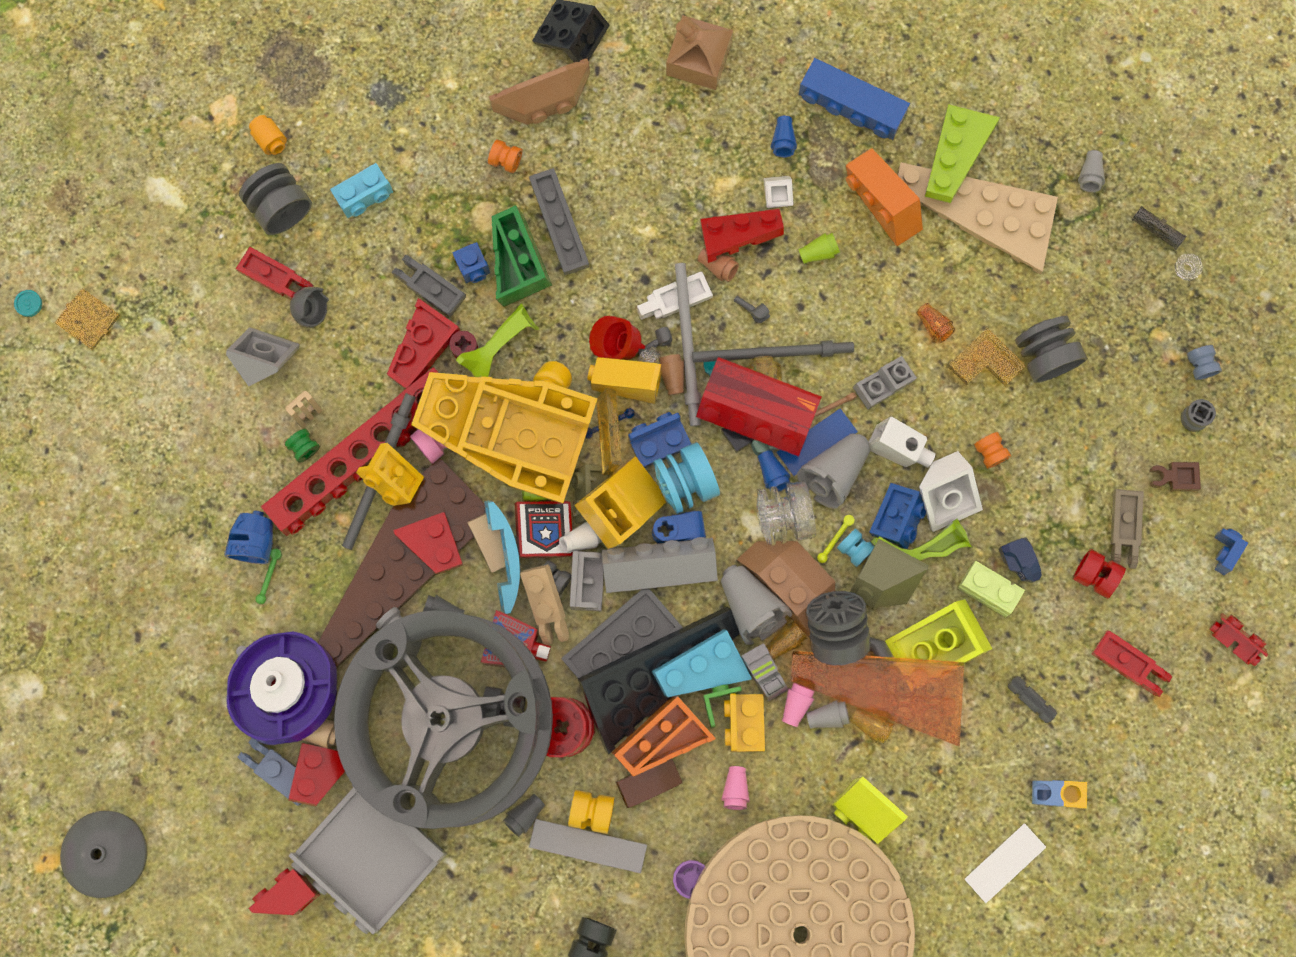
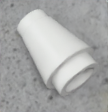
[559,522,602,553]

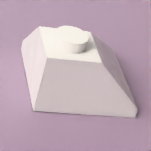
[919,451,983,532]

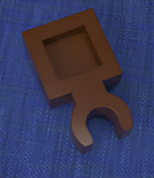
[1149,462,1201,491]

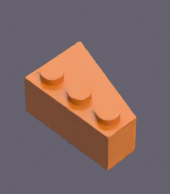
[845,148,923,246]

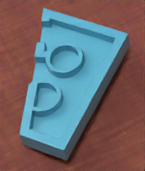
[652,629,752,697]

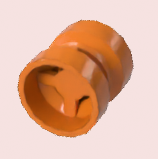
[488,139,523,173]
[974,432,1011,469]

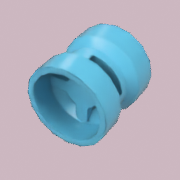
[837,529,874,568]

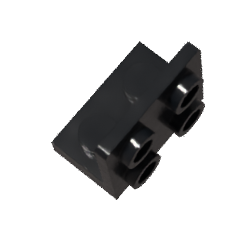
[532,0,610,62]

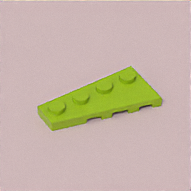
[925,104,1000,203]

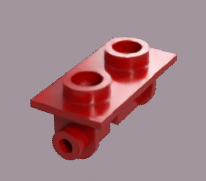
[1209,613,1268,666]

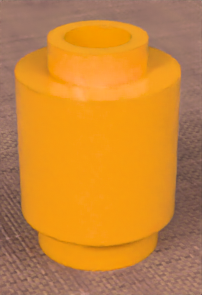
[249,115,287,155]

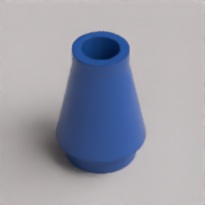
[771,116,797,158]
[757,450,791,493]

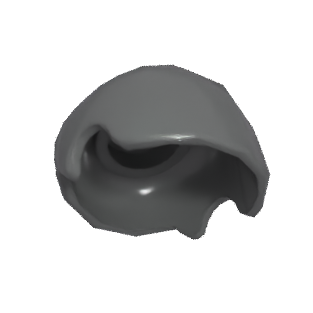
[290,287,329,328]

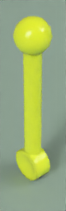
[817,515,855,563]

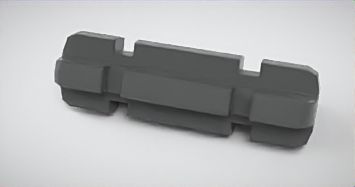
[1008,676,1057,723]

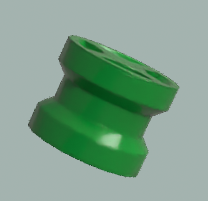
[285,428,320,463]

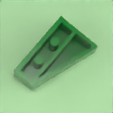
[491,205,552,307]

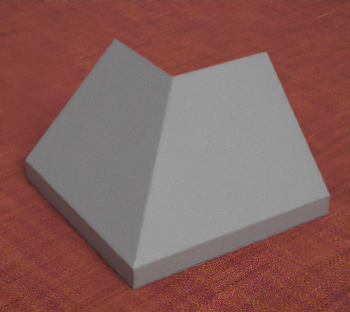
[226,327,300,387]

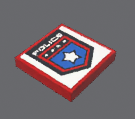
[514,501,573,558]

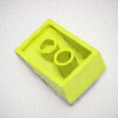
[885,599,992,691]
[831,776,908,844]

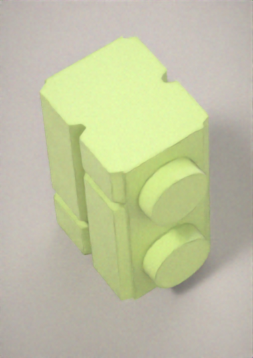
[957,561,1025,618]

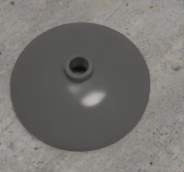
[60,811,147,898]

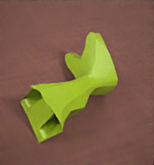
[456,303,540,377]
[870,518,973,560]

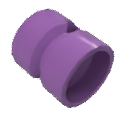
[673,860,705,899]

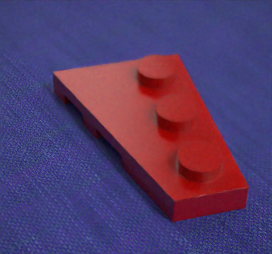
[700,209,784,263]

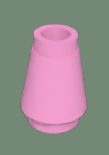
[782,683,815,727]
[721,766,750,810]

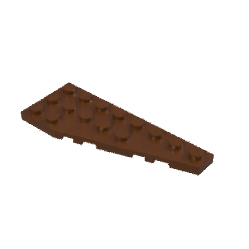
[318,458,486,669]

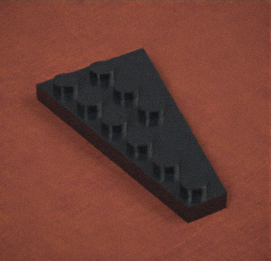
[577,607,740,754]

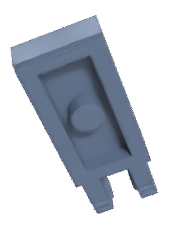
[238,738,301,806]

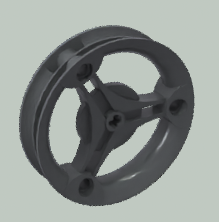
[334,610,553,829]

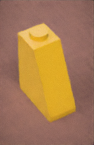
[587,357,661,404]

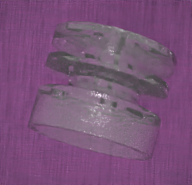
[756,480,816,546]

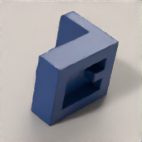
[452,242,490,284]
[1214,528,1248,575]

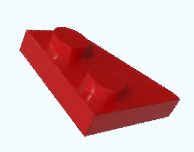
[393,512,463,575]

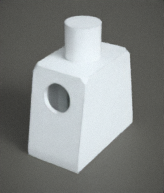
[869,417,935,468]

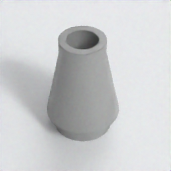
[1078,150,1105,192]
[807,700,850,729]

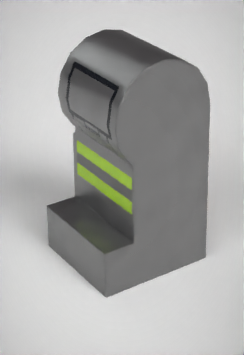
[741,643,788,701]

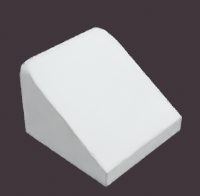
[763,176,793,208]

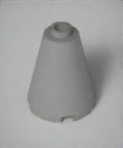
[797,434,870,509]
[721,565,792,645]

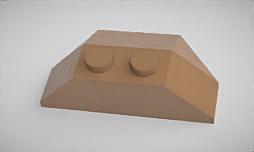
[489,58,590,125]
[736,541,835,638]

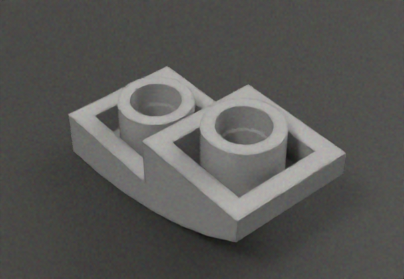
[853,356,917,409]

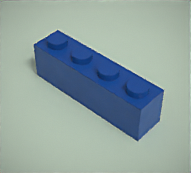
[799,58,910,140]

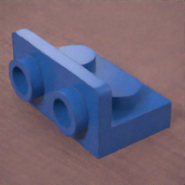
[628,412,691,468]
[869,483,926,549]

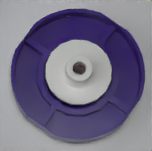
[227,631,337,745]

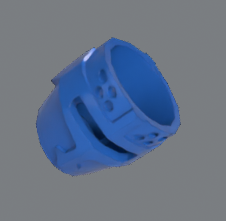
[224,510,273,564]

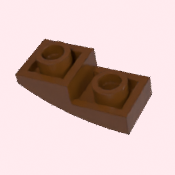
[616,759,683,808]

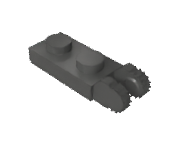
[392,255,466,317]

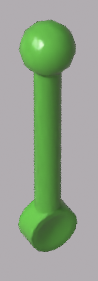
[255,549,282,604]

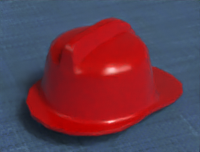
[589,316,646,360]

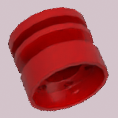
[546,697,595,758]

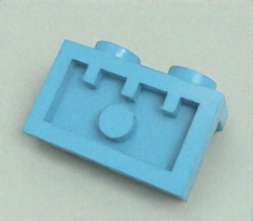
[330,163,393,219]

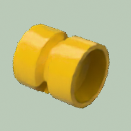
[568,790,615,834]

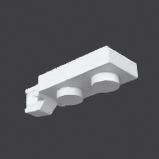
[637,272,713,320]

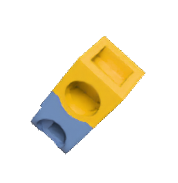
[1032,780,1087,809]

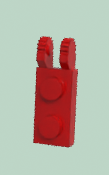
[236,246,314,300]
[1091,630,1172,697]

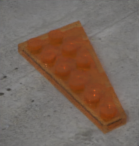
[791,651,964,747]

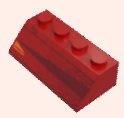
[696,357,822,456]

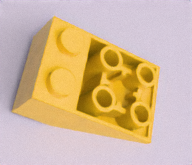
[574,456,667,549]

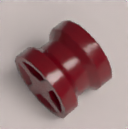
[449,331,479,359]

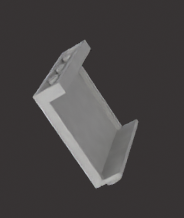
[289,785,447,934]

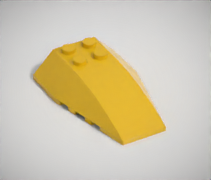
[412,372,598,504]

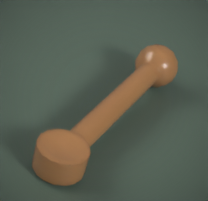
[813,392,857,421]

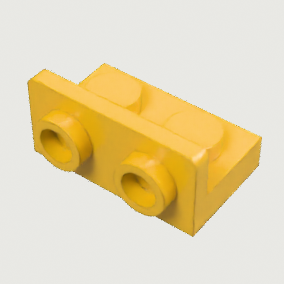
[356,443,424,506]
[724,693,765,752]

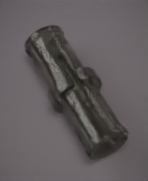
[1132,206,1186,250]

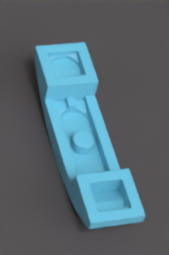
[484,500,520,614]

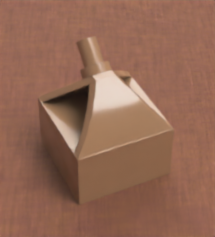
[666,15,733,90]

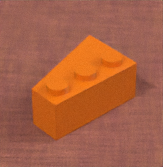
[611,696,716,777]

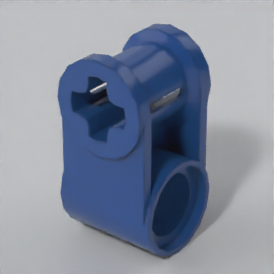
[652,511,706,544]

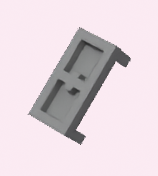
[570,551,604,612]

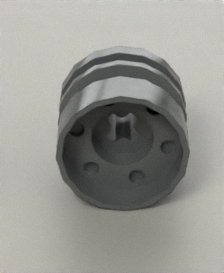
[238,163,312,235]
[1015,316,1088,383]
[806,591,871,665]

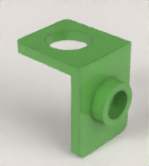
[703,684,742,729]

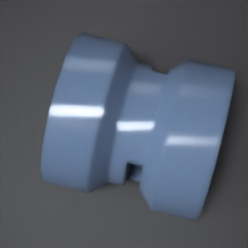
[1187,345,1222,380]

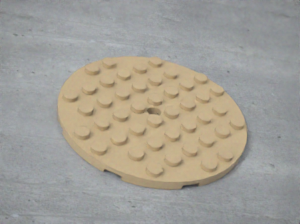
[684,815,915,957]

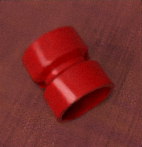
[1072,548,1126,599]

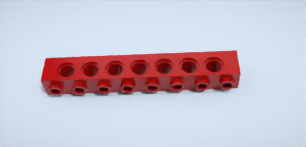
[261,367,438,536]

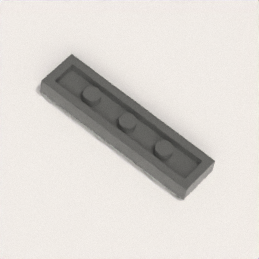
[529,168,590,276]

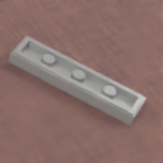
[529,819,647,873]

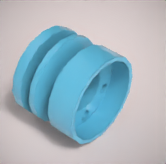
[653,442,720,514]

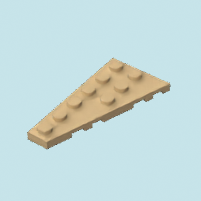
[898,162,1058,275]

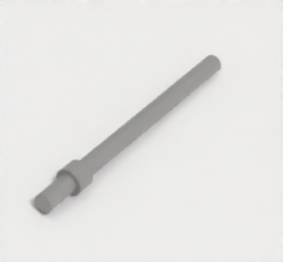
[675,263,701,426]

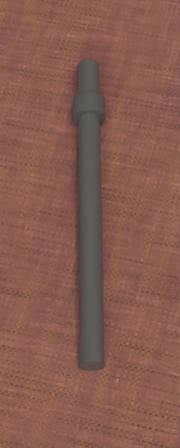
[692,340,854,363]
[342,393,416,550]

